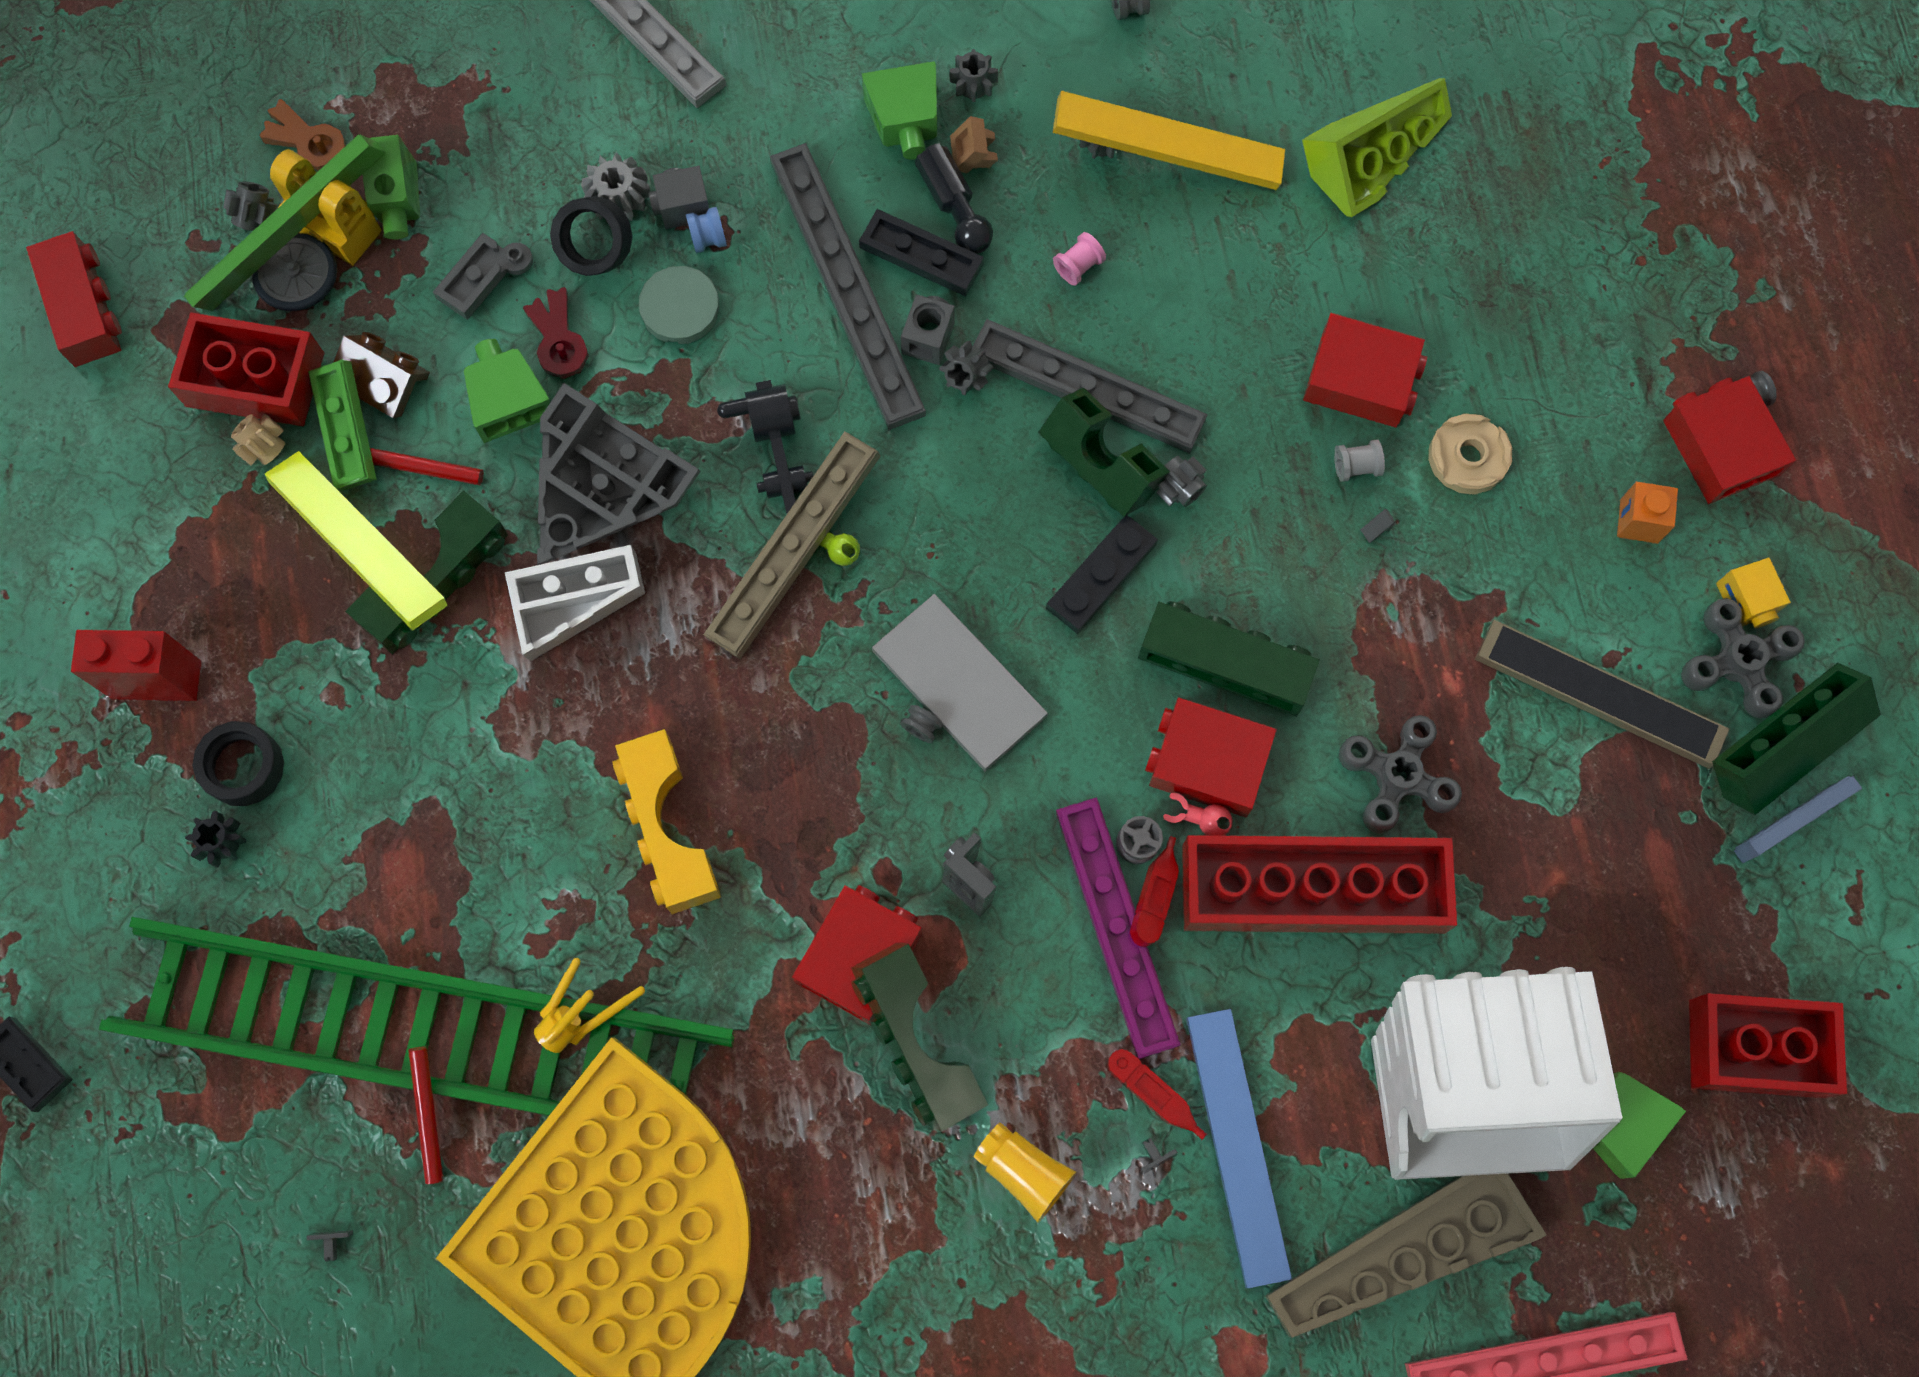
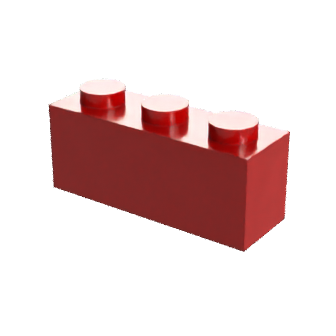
[26,231,122,367]

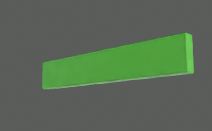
[184,134,386,311]

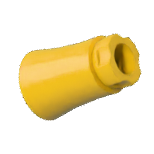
[973,1122,1077,1223]

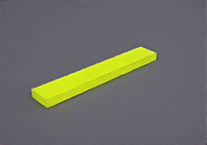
[264,451,447,631]

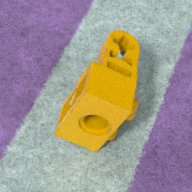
[270,149,382,266]

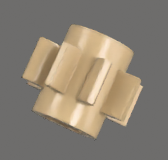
[231,414,285,466]

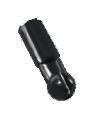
[915,143,993,254]

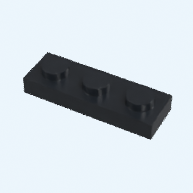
[859,209,984,297]
[1046,515,1158,634]

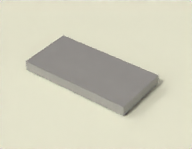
[872,594,1048,772]

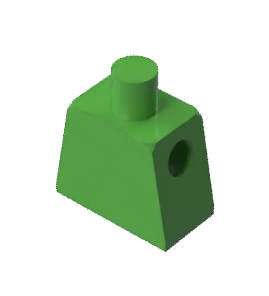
[862,61,937,160]
[362,135,420,239]
[464,339,550,443]
[1593,1072,1686,1179]

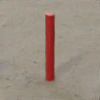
[370,448,484,486]
[408,1046,443,1184]

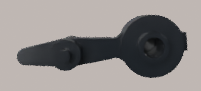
[717,380,813,514]

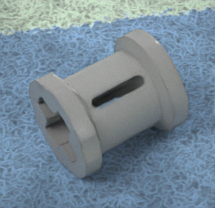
[1334,440,1385,482]

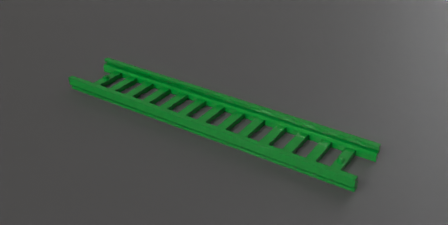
[99,917,735,1116]

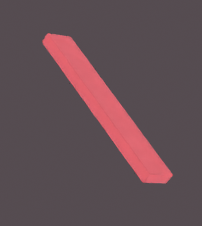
[1405,1312,1688,1377]

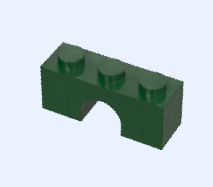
[1038,387,1170,517]

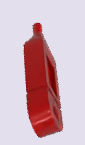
[1130,836,1179,947]
[1107,1049,1207,1140]

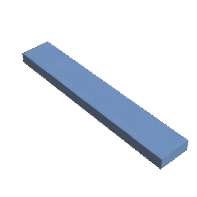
[1186,1009,1292,1288]

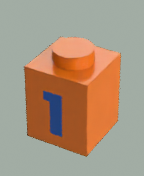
[1617,481,1678,544]

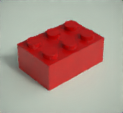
[168,312,325,427]
[1689,993,1847,1098]

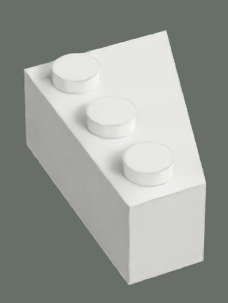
[505,545,645,661]

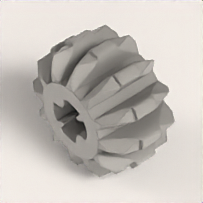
[581,152,650,221]

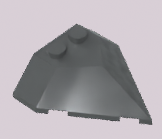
[537,383,701,565]

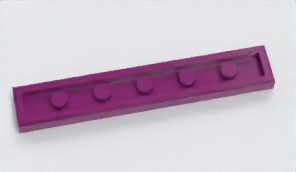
[1056,797,1181,1059]

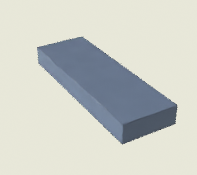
[1734,776,1862,863]

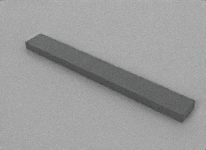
[770,143,926,431]

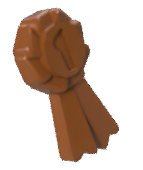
[259,99,346,171]

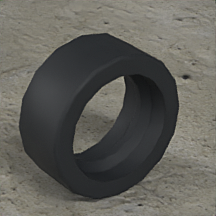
[550,196,633,276]
[192,721,284,807]

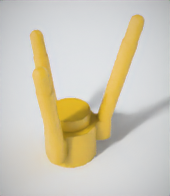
[534,958,645,1053]

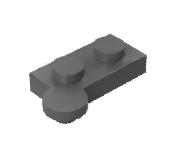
[433,233,533,320]

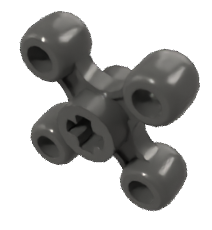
[1681,598,1805,718]
[1338,715,1462,834]

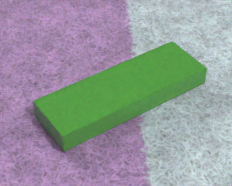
[308,359,377,491]

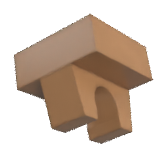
[950,116,998,173]

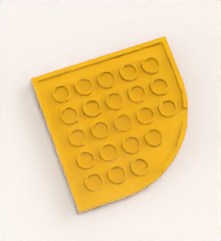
[436,1037,751,1377]

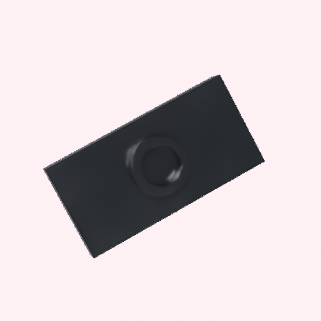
[0,1016,73,1112]

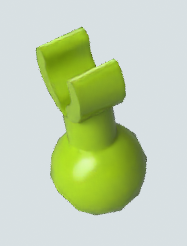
[820,532,860,566]

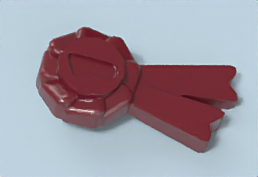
[523,287,589,379]

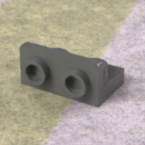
[942,833,996,917]

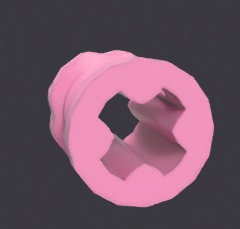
[1053,232,1106,286]

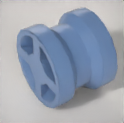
[685,207,727,254]

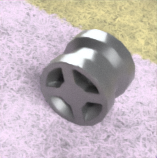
[1116,816,1163,864]

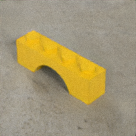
[612,729,721,914]

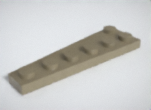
[1265,1174,1546,1338]

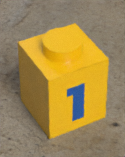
[1716,558,1791,628]

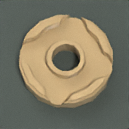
[1428,414,1512,494]

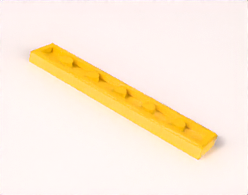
[1053,91,1285,190]

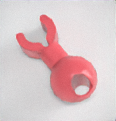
[1163,793,1233,836]

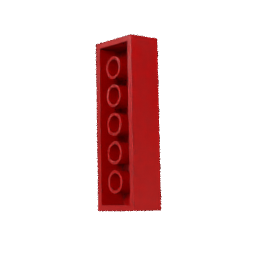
[1182,835,1457,934]

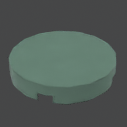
[639,266,719,344]

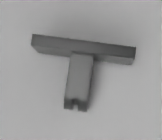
[1360,509,1395,543]
[1140,1138,1178,1175]
[306,1230,353,1261]

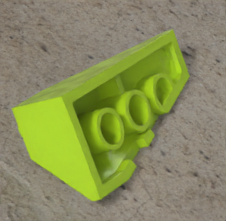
[1302,78,1452,217]

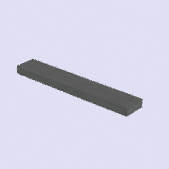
[973,319,1208,454]

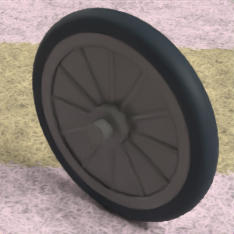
[252,233,337,311]

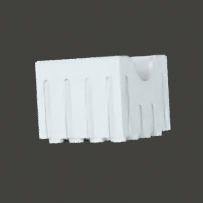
[1371,967,1622,1180]

